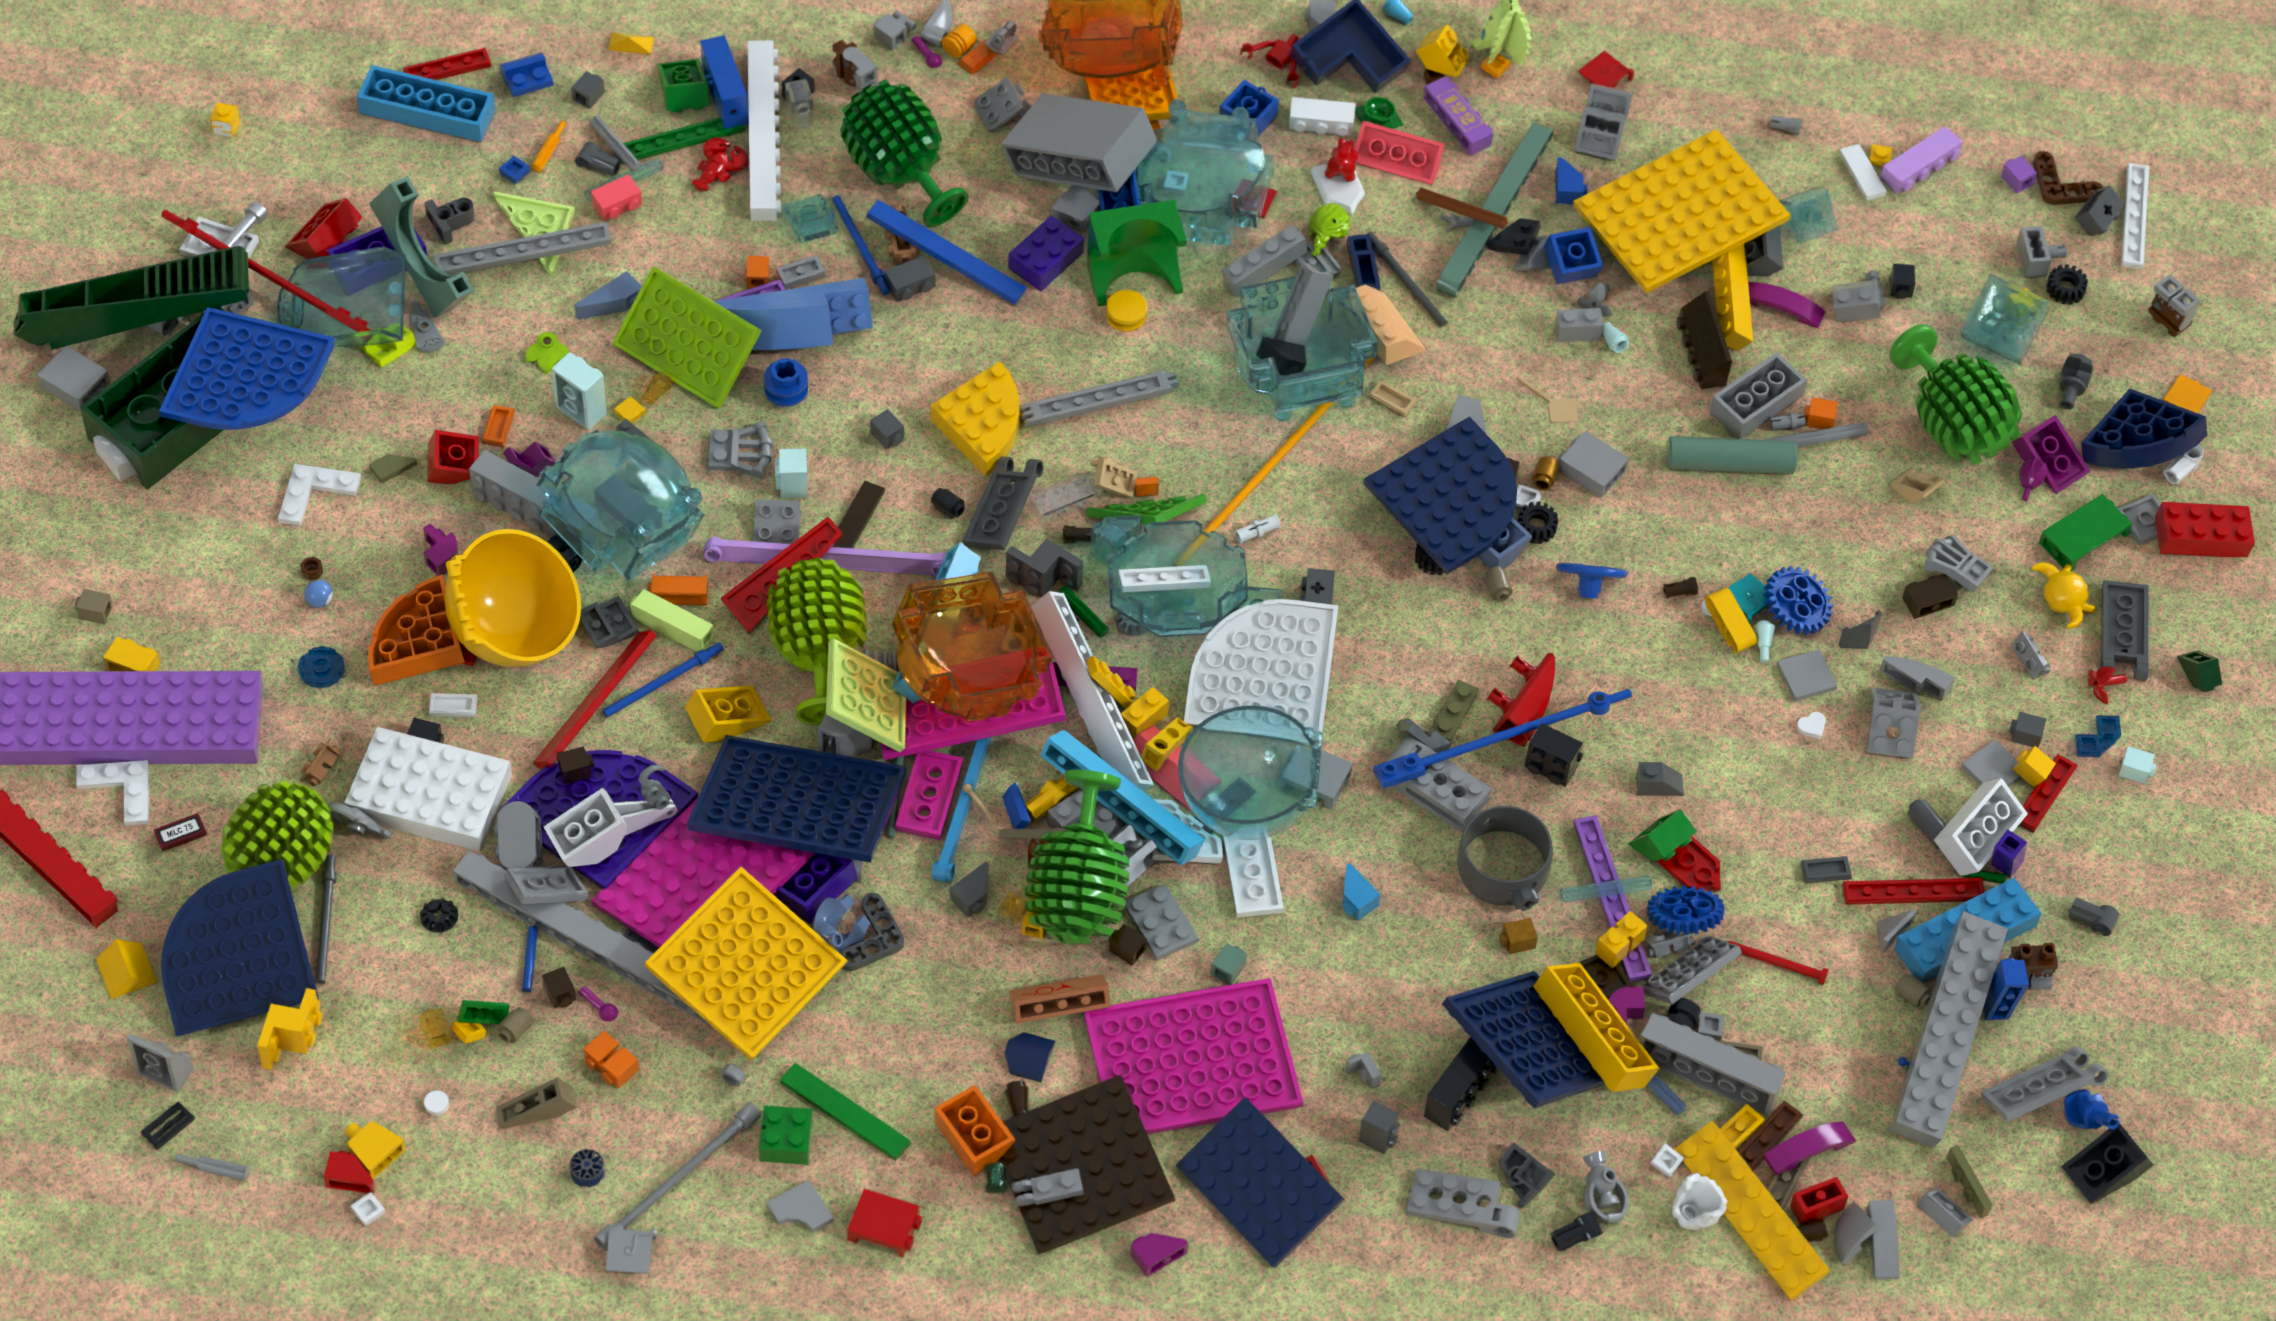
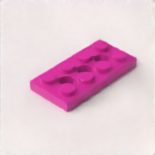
[895,751,964,840]

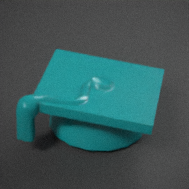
[1728,573,1768,625]

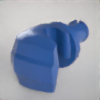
[2064,1089,2120,1130]

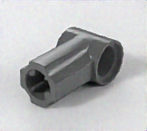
[575,142,621,176]
[2068,897,2119,936]

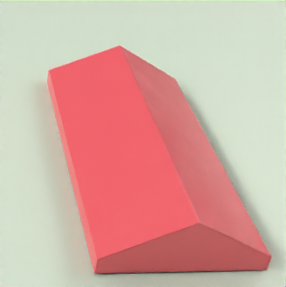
[1354,121,1445,185]
[1133,726,1221,811]

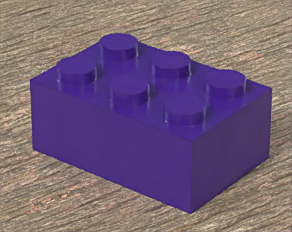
[1008,215,1084,291]
[774,853,858,924]

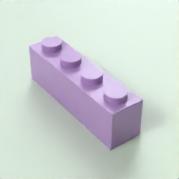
[1880,126,1963,194]

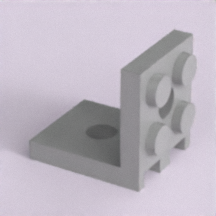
[1866,687,1921,758]

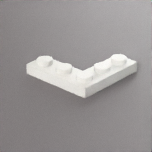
[278,464,361,526]
[76,760,149,826]

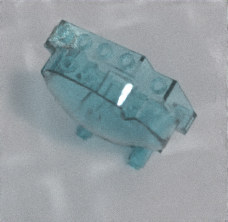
[1135,99,1274,245]
[1226,270,1378,421]
[537,429,704,581]

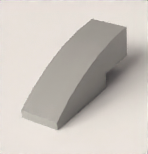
[1880,656,1955,701]
[1866,1200,1900,1279]

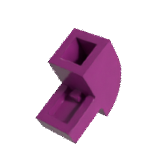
[503,441,557,477]
[423,523,459,576]
[1608,987,1645,1026]

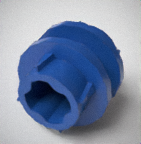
[764,358,808,407]

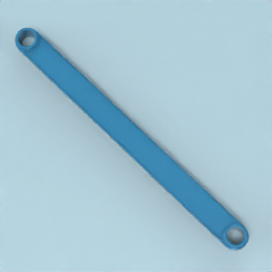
[932,737,992,882]

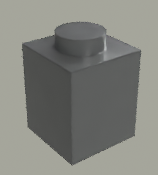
[571,71,605,109]
[870,409,904,449]
[2009,711,2046,748]

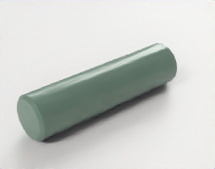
[1666,436,1798,474]

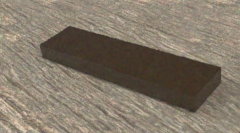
[833,480,885,548]

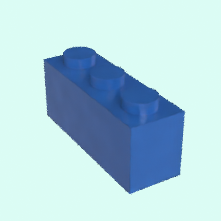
[1983,958,2029,1020]

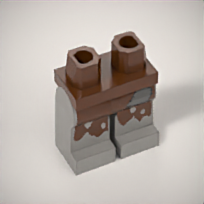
[832,40,878,93]
[2148,274,2200,337]
[2008,943,2058,990]

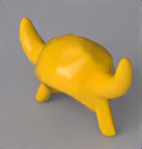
[2031,562,2096,629]

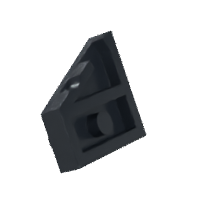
[1487,218,1541,255]

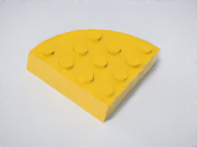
[930,361,1019,477]

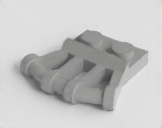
[709,421,773,479]
[1924,535,1993,593]

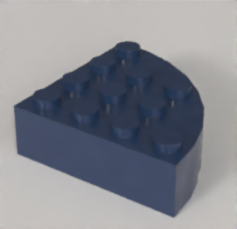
[2081,388,2208,469]

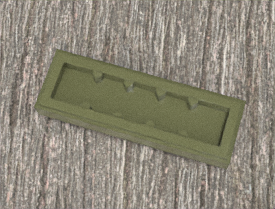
[1947,1145,1992,1218]

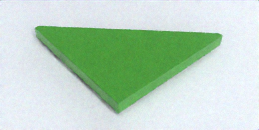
[1085,494,1207,526]

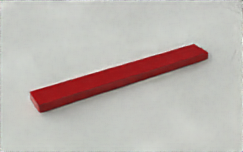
[533,630,657,768]

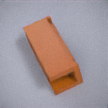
[647,573,708,605]

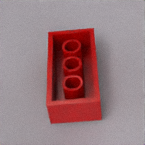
[2155,502,2255,557]

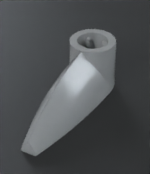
[921,0,952,48]

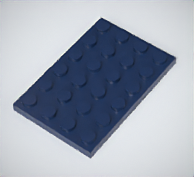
[1176,1097,1345,1268]

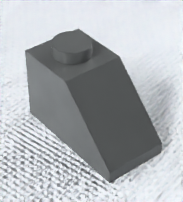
[1636,762,1684,796]
[950,862,989,917]

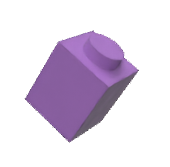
[2001,156,2037,193]

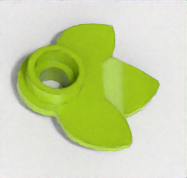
[526,332,569,373]

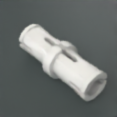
[1234,514,1281,544]

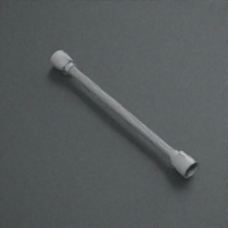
[593,1102,761,1251]

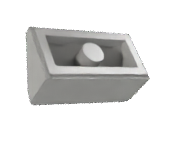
[1917,1188,1973,1238]

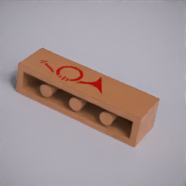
[1009,974,1111,1024]

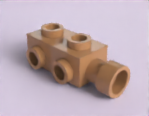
[885,204,920,265]

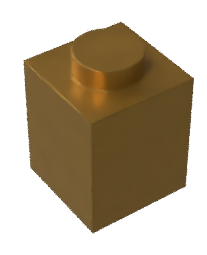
[1499,918,1538,954]

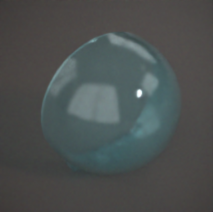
[1178,706,1323,840]

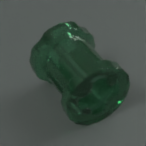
[984,1163,1007,1194]

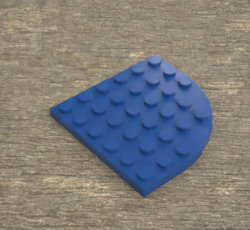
[159,307,336,430]

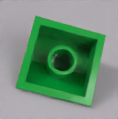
[1628,809,1697,862]

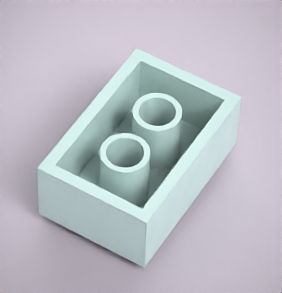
[552,352,607,430]

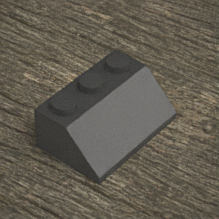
[1745,225,1784,277]

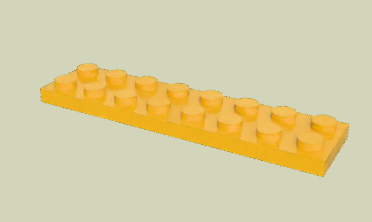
[1674,1120,1831,1301]

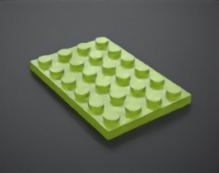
[612,266,762,408]

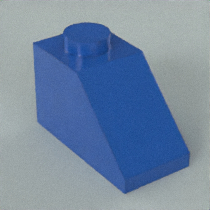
[1556,157,1587,204]

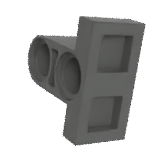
[424,197,475,245]

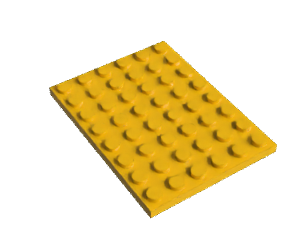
[1573,129,1791,294]

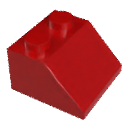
[427,430,479,484]

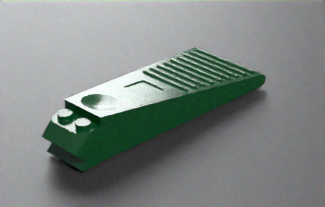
[13,246,249,350]

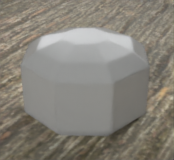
[720,1064,745,1086]

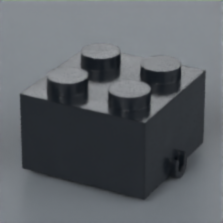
[1524,723,1584,787]

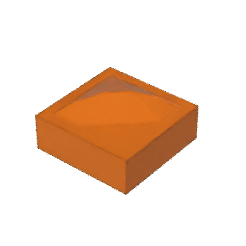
[1135,477,1159,497]

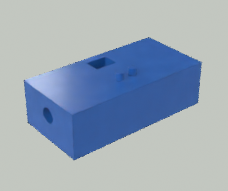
[700,35,749,129]

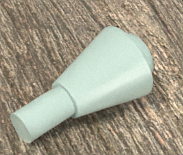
[1752,620,1775,662]

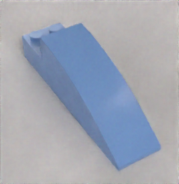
[714,278,873,350]

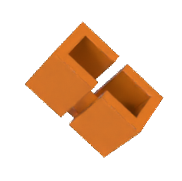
[583,1030,639,1089]

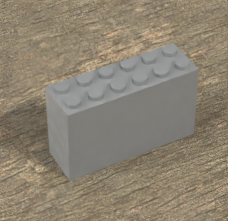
[1001,93,1158,192]

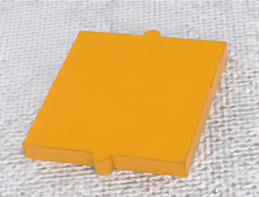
[2163,374,2213,413]

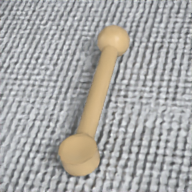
[963,784,997,824]

